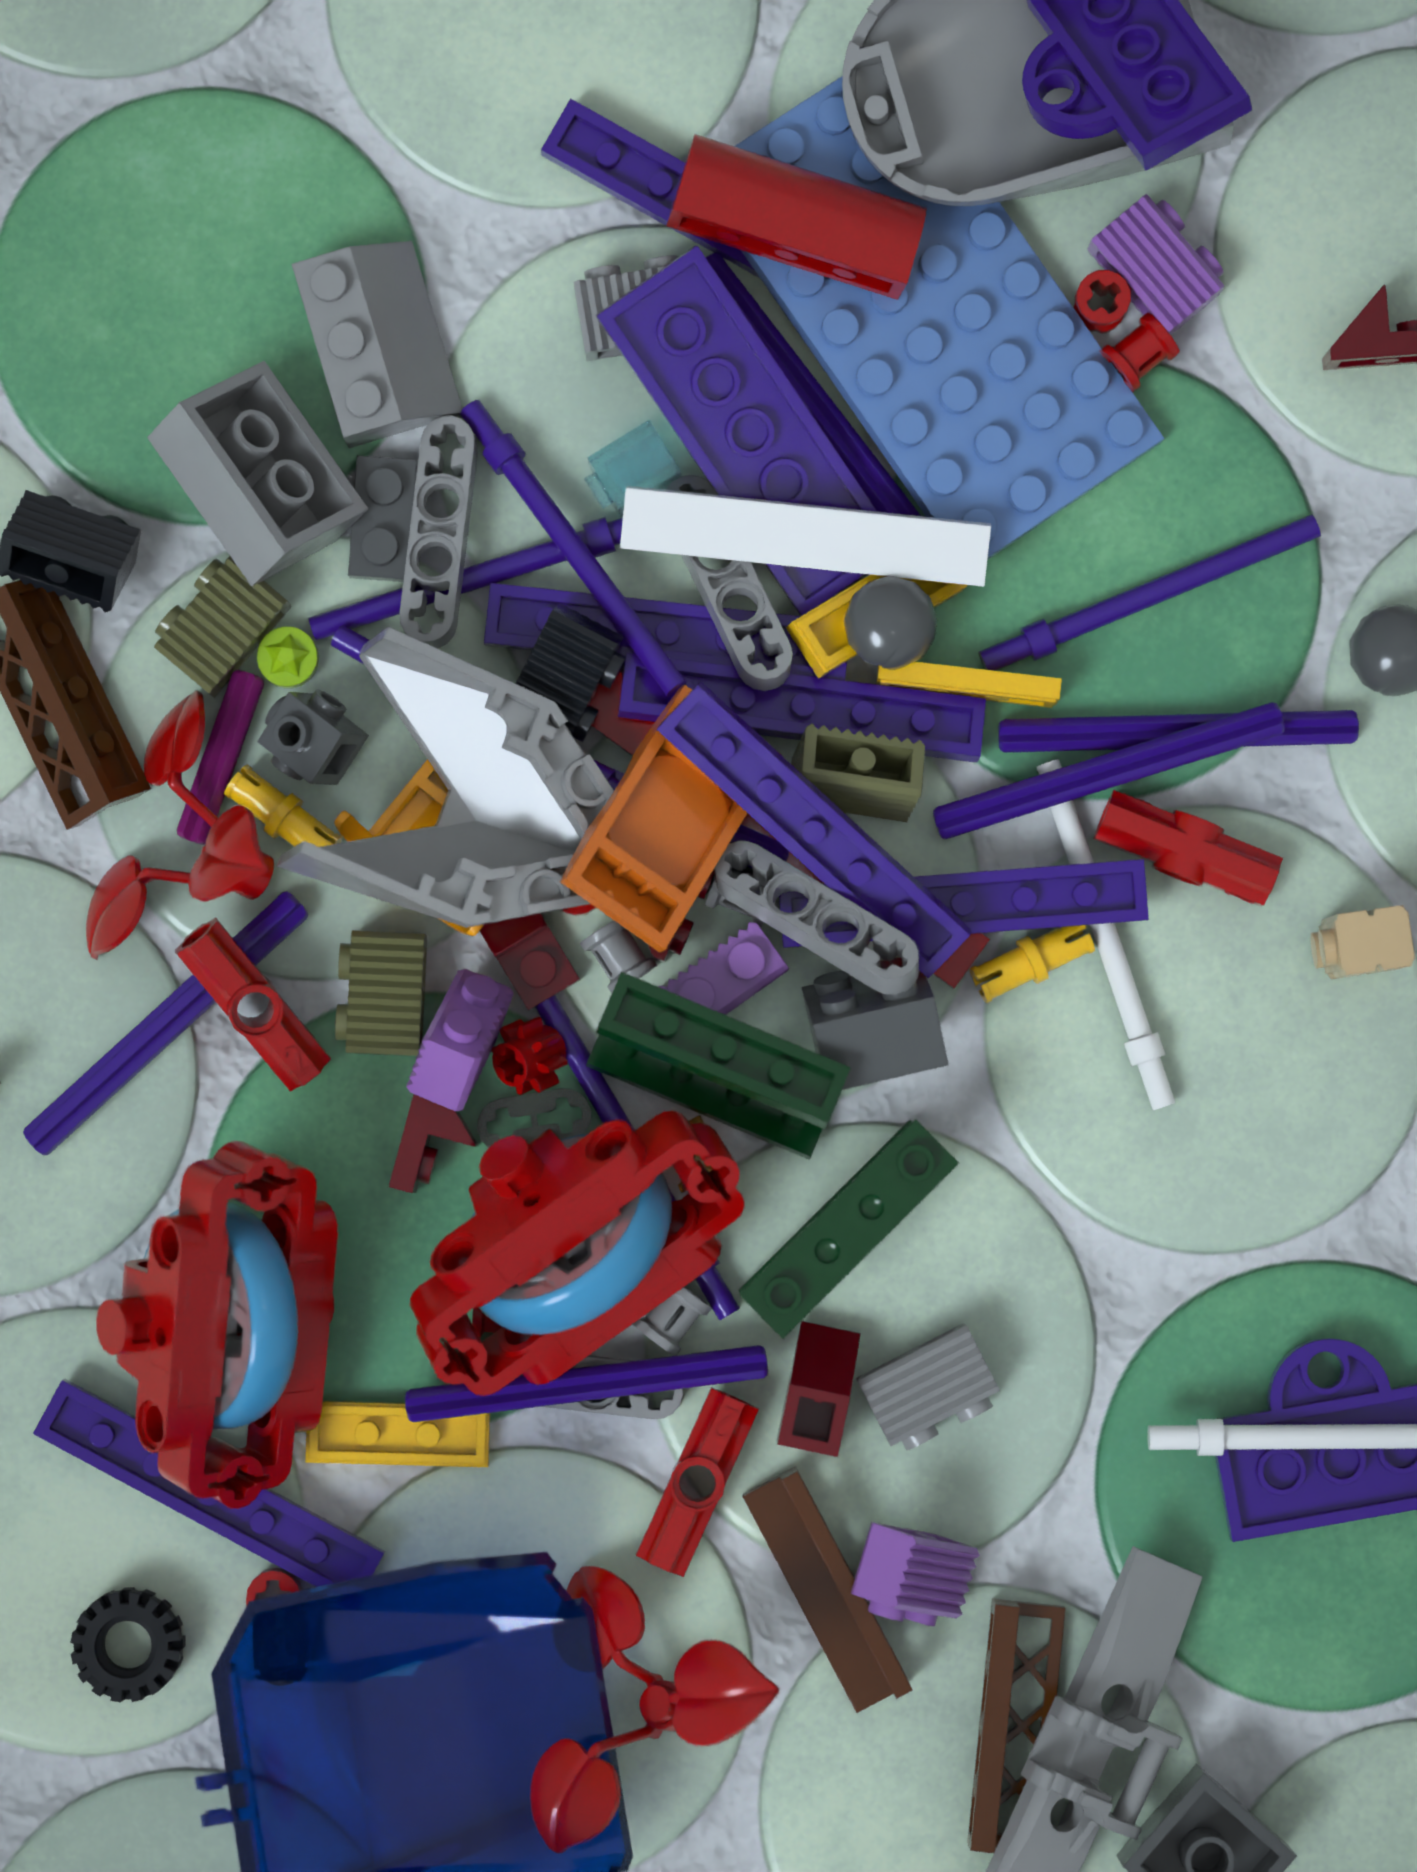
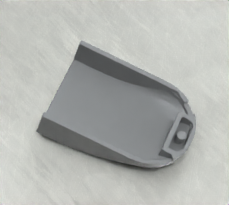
[842,0,1234,206]

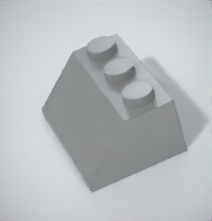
[292,241,462,448]

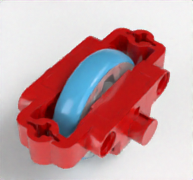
[410,1110,745,1396]
[96,1141,338,1509]

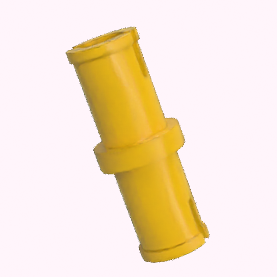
[224,764,343,847]
[969,925,1095,1003]

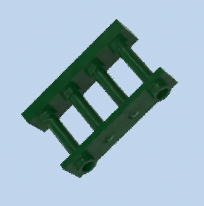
[586,971,851,1160]
[738,1119,959,1339]

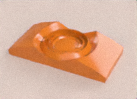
[560,685,782,953]

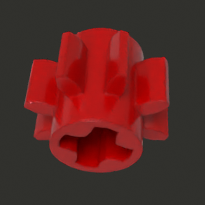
[491,1017,568,1095]

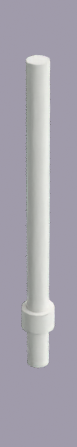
[1036,759,1176,1110]
[1147,1419,1417,1456]

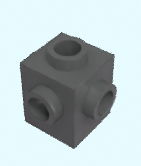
[257,690,369,785]

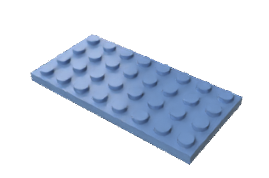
[735,76,1165,560]

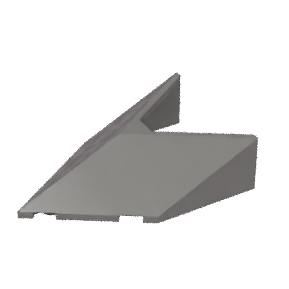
[276,627,614,928]

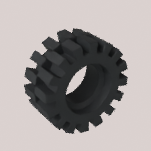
[70,1587,186,1703]

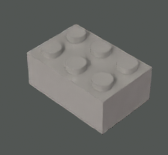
[147,361,368,586]

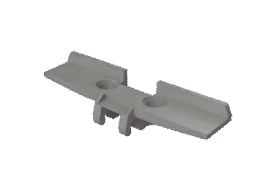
[986,1546,1203,1872]

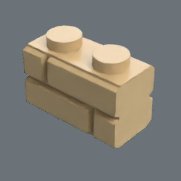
[1310,905,1415,979]

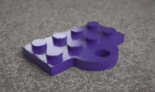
[1022,0,1252,171]
[1215,1338,1417,1542]

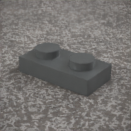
[348,456,418,582]

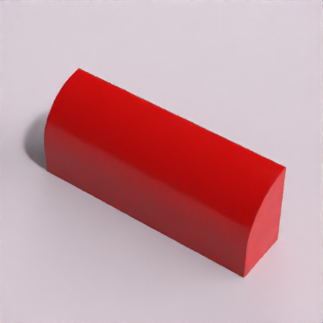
[666,134,927,300]

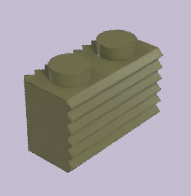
[154,556,292,698]
[791,723,925,822]
[335,931,428,1056]

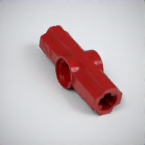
[1093,790,1283,907]
[175,917,331,1092]
[636,1387,759,1577]

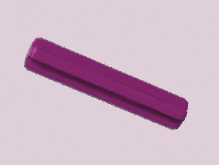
[176,670,264,845]

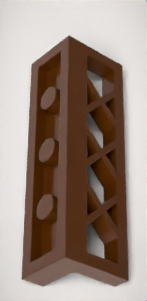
[0,580,151,830]
[742,1467,913,1713]
[967,1599,1066,1853]

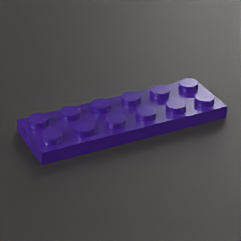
[595,245,877,616]

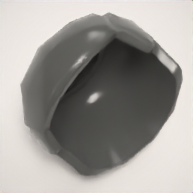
[844,576,938,670]
[1349,605,1417,696]

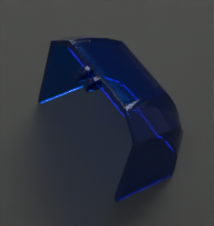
[195,1552,633,1872]

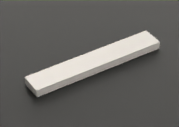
[620,486,991,587]

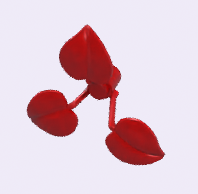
[86,690,274,960]
[530,1566,780,1854]

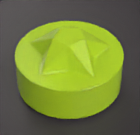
[257,626,319,689]

